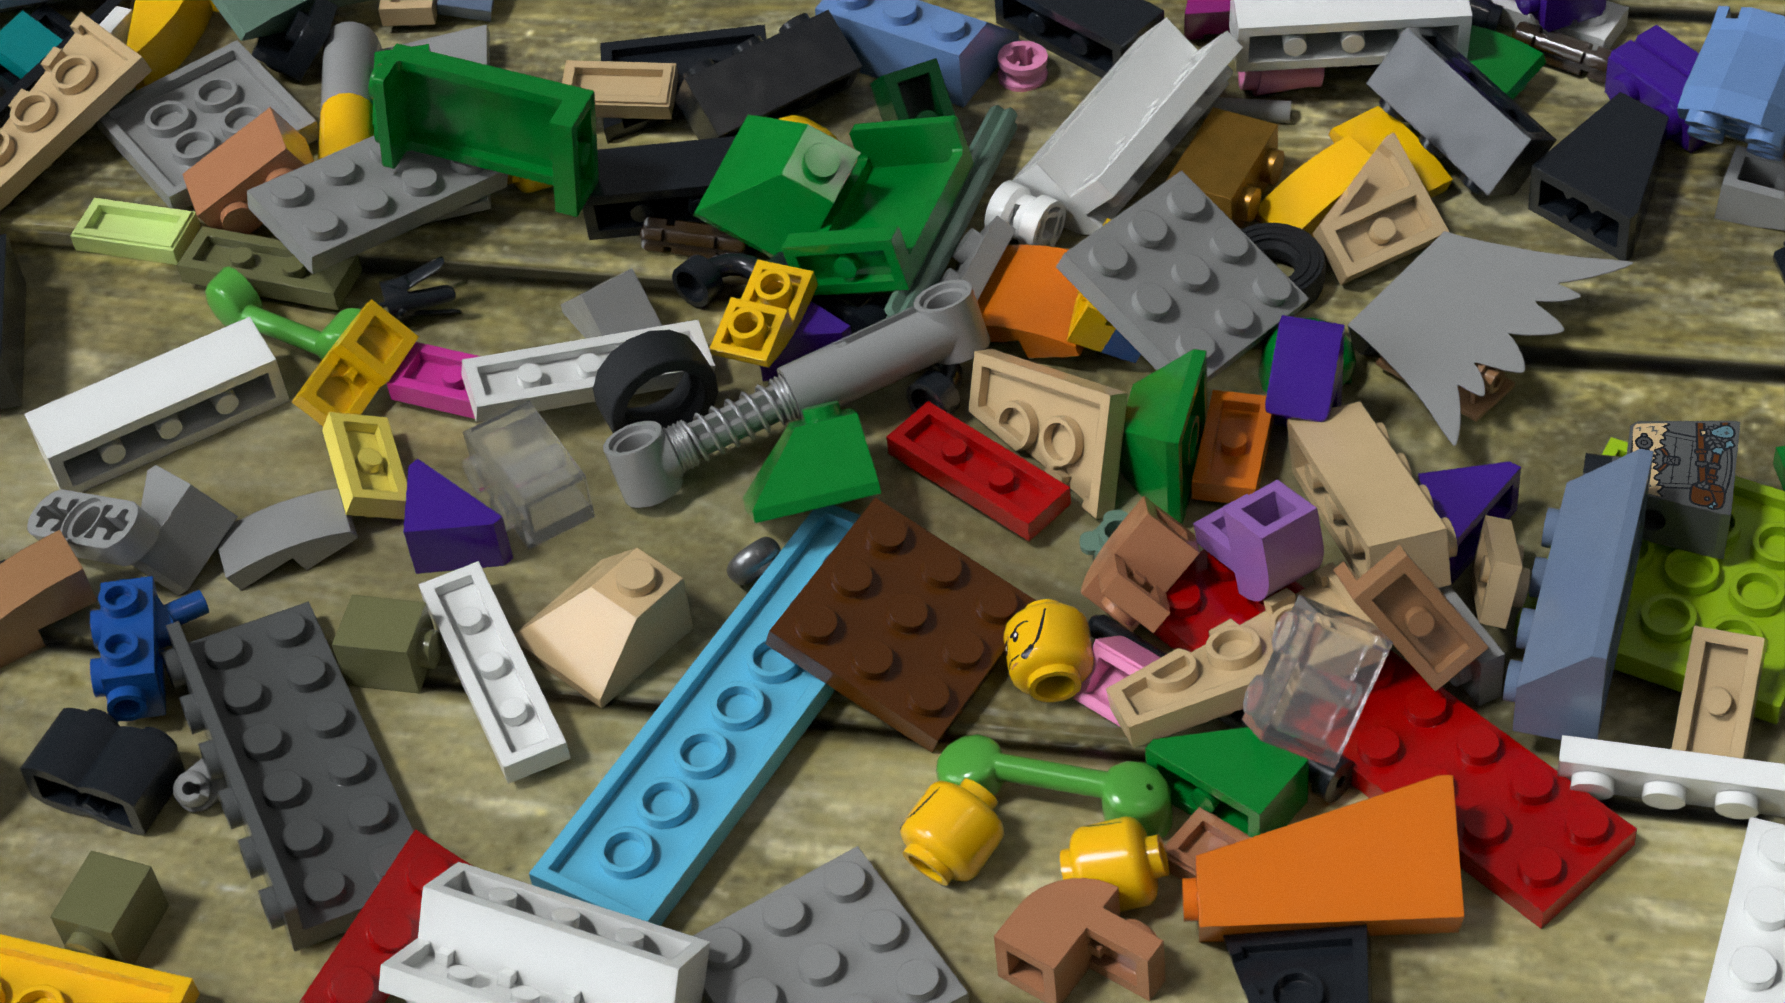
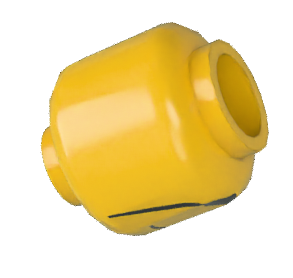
[1003,599,1094,702]
[900,778,1004,886]
[1060,817,1169,912]

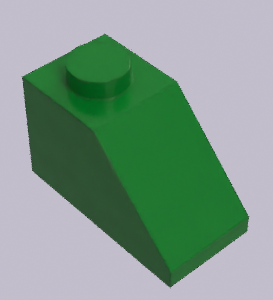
[1145,727,1309,837]

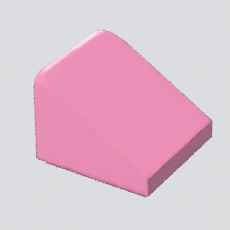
[1073,636,1161,727]

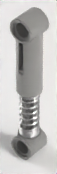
[603,279,991,508]

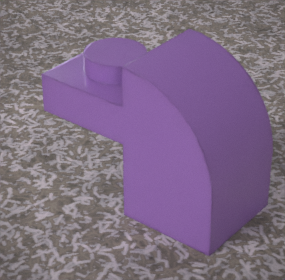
[1193,480,1324,601]

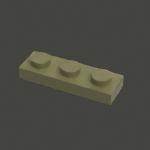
[177,226,362,310]

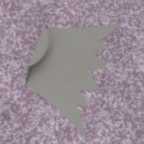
[1348,231,1633,446]

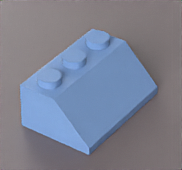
[815,0,1019,107]

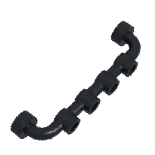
[672,251,963,415]

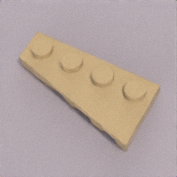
[0,12,152,211]
[1106,562,1389,748]

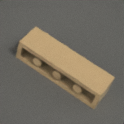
[1287,401,1458,588]

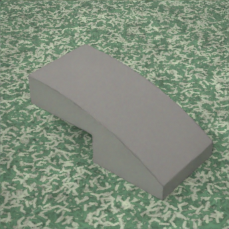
[218,488,358,590]

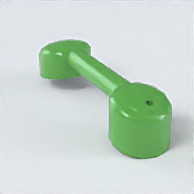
[205,266,361,361]
[936,734,1173,838]

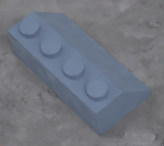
[1503,449,1654,740]

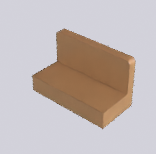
[1333,545,1489,692]

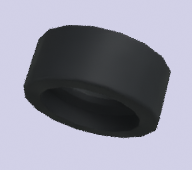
[593,329,719,433]

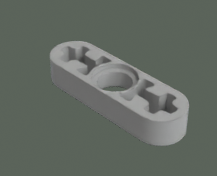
[27,489,160,566]

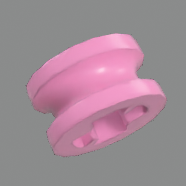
[997,40,1048,92]

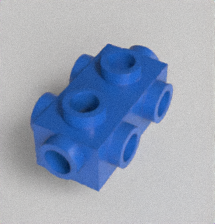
[90,576,209,722]

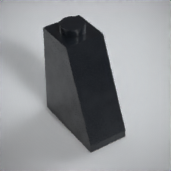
[1528,92,1669,261]

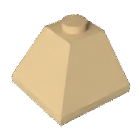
[514,548,694,708]

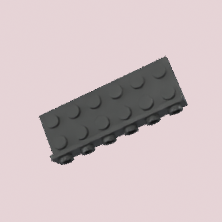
[161,601,414,952]

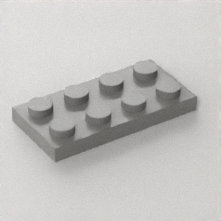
[247,136,508,274]

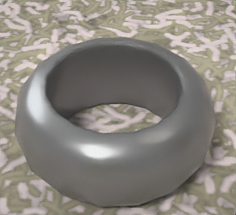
[727,537,781,585]

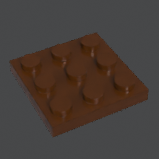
[765,497,1037,753]

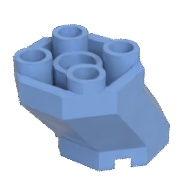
[1677,6,1785,161]

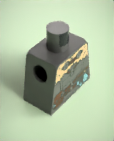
[1583,421,1740,559]

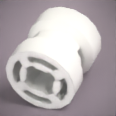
[984,180,1066,247]

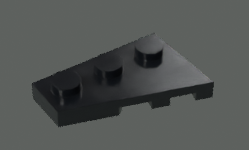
[600,24,767,143]
[1223,924,1372,1003]

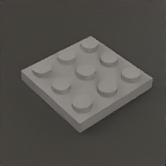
[96,40,319,210]
[1056,170,1309,383]
[693,846,969,1003]

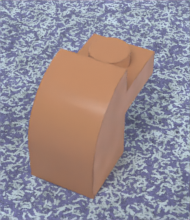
[1081,496,1200,633]
[994,878,1165,1003]

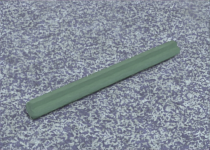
[884,105,1018,318]

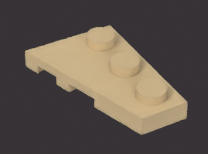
[968,349,1128,519]

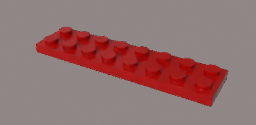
[1140,549,1637,929]

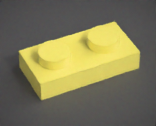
[322,412,407,519]

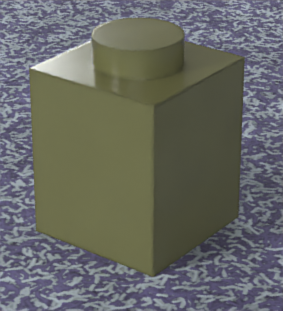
[332,595,442,694]
[50,850,169,965]

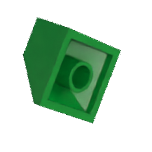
[693,114,861,258]
[1120,349,1208,525]
[743,401,881,523]

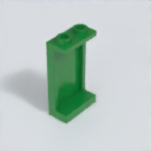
[368,43,599,217]
[781,115,974,296]

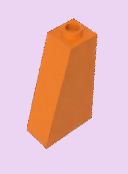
[1182,775,1464,942]

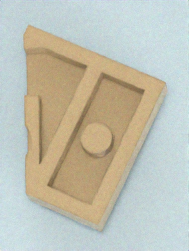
[1313,133,1449,285]

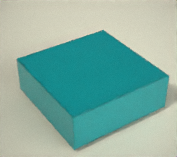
[0,10,63,79]

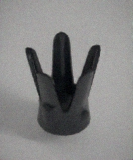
[378,256,462,322]

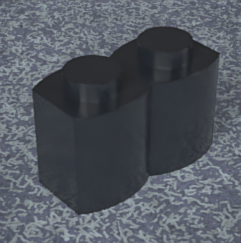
[20,708,186,835]

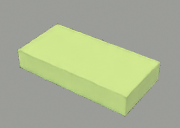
[70,198,201,265]

